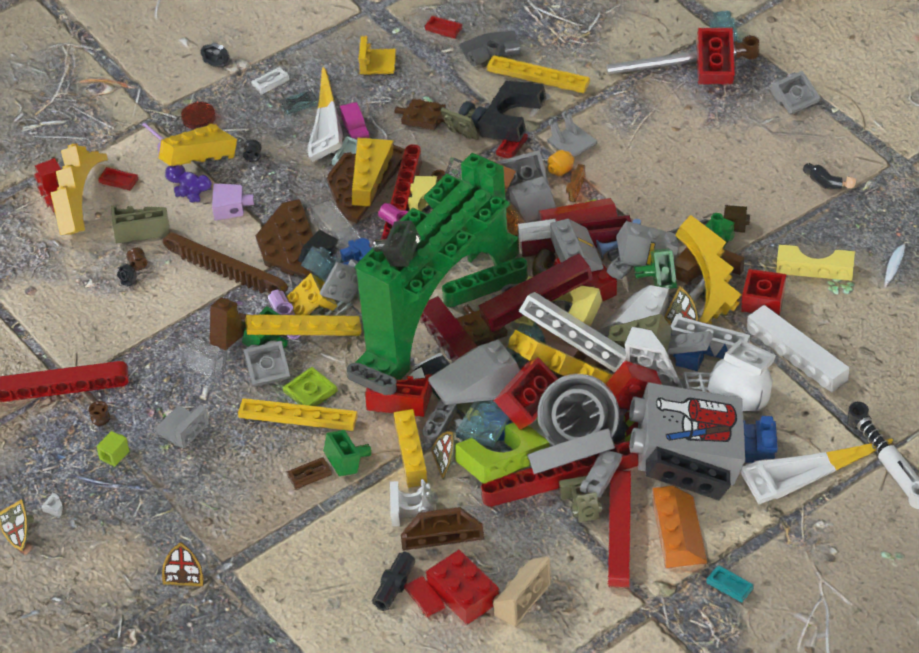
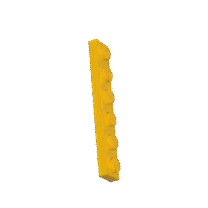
[487,55,590,93]
[245,314,361,336]
[238,398,358,431]

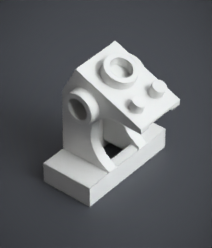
[390,479,438,527]

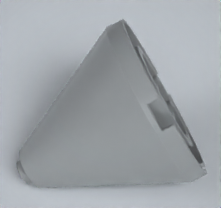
[538,374,619,446]

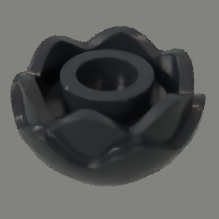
[117,264,137,287]

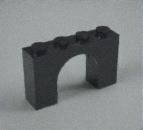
[478,80,547,142]

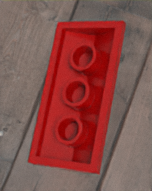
[539,198,617,222]

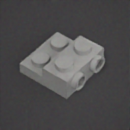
[770,71,821,115]
[244,341,290,387]

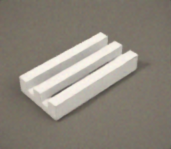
[251,67,290,95]
[518,219,556,242]

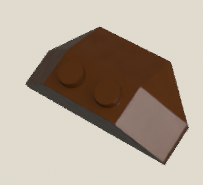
[401,507,484,551]

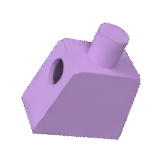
[212,184,254,221]

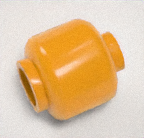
[547,150,574,176]

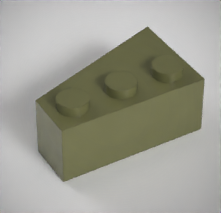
[111,205,170,244]

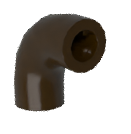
[532,249,556,277]

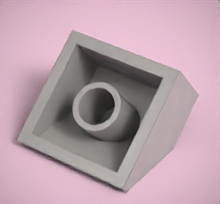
[509,176,556,223]

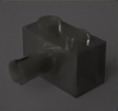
[373,221,421,267]

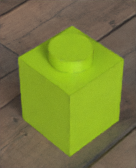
[96,431,130,467]

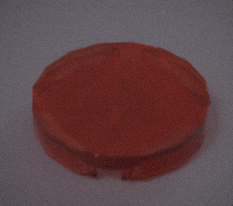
[181,102,216,129]

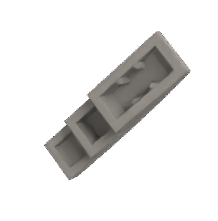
[528,428,615,474]

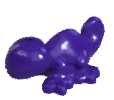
[165,165,212,203]

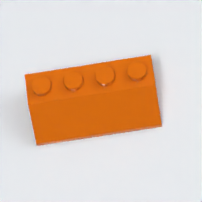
[652,486,707,568]

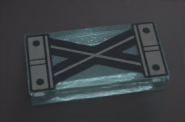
[279,90,318,115]

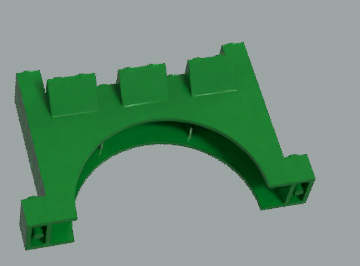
[354,153,520,380]

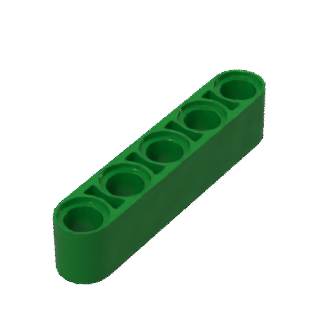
[442,257,528,307]

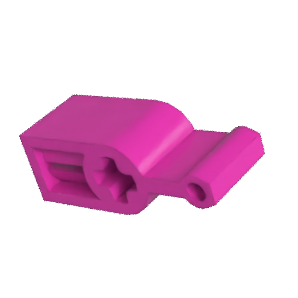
[340,102,370,140]

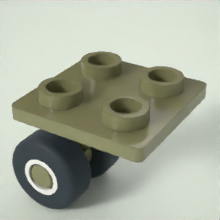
[441,101,487,140]

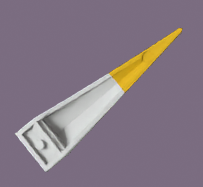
[308,67,343,162]
[740,439,893,504]

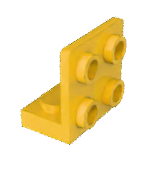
[358,36,396,75]
[286,273,338,315]

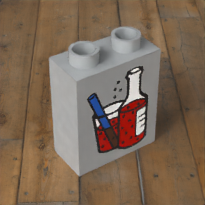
[629,383,745,486]

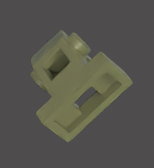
[559,476,602,523]

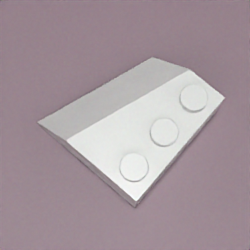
[598,285,669,335]
[625,327,683,388]

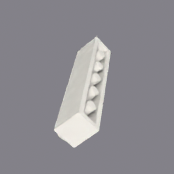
[519,292,626,372]
[747,305,849,393]

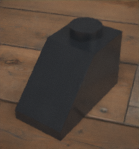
[298,229,338,263]

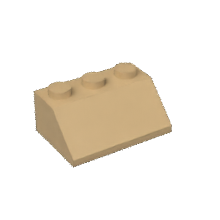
[493,556,551,627]

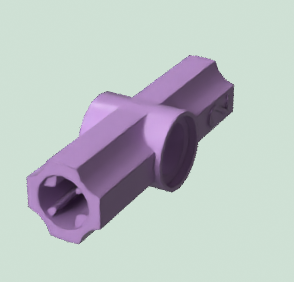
[268,289,300,340]

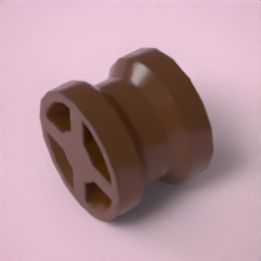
[126,247,148,271]
[88,401,110,426]

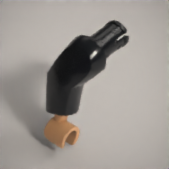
[803,163,856,189]

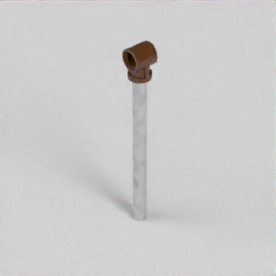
[606,35,760,75]

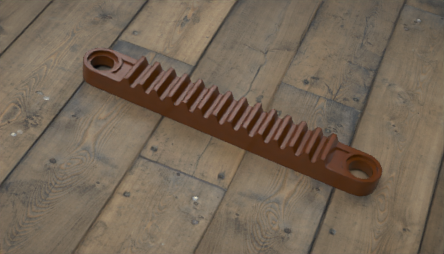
[163,232,288,294]

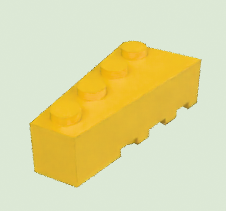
[158,124,237,166]
[352,138,394,206]

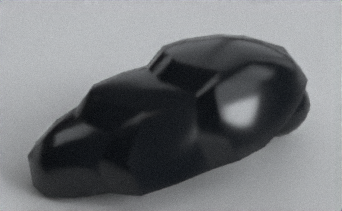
[200,42,230,68]

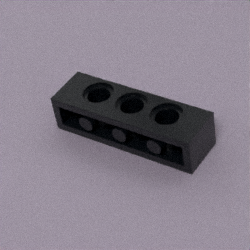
[646,446,731,500]

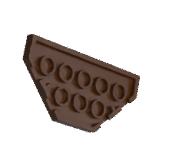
[327,144,405,224]
[255,199,327,279]

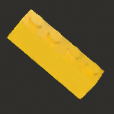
[393,409,428,488]

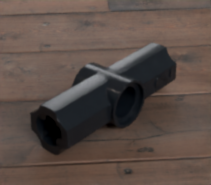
[372,551,415,611]

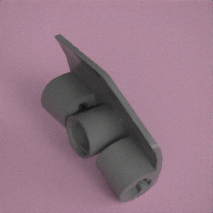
[459,30,520,66]

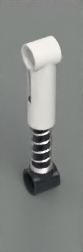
[847,401,919,509]

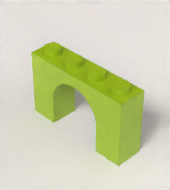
[455,423,550,484]

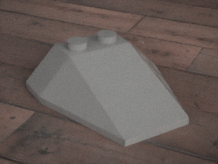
[428,340,519,405]

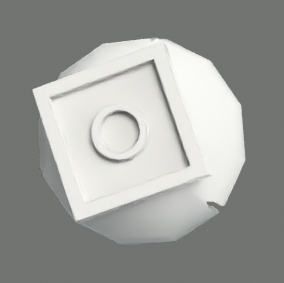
[708,339,776,411]

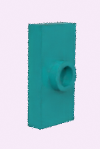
[706,565,754,603]

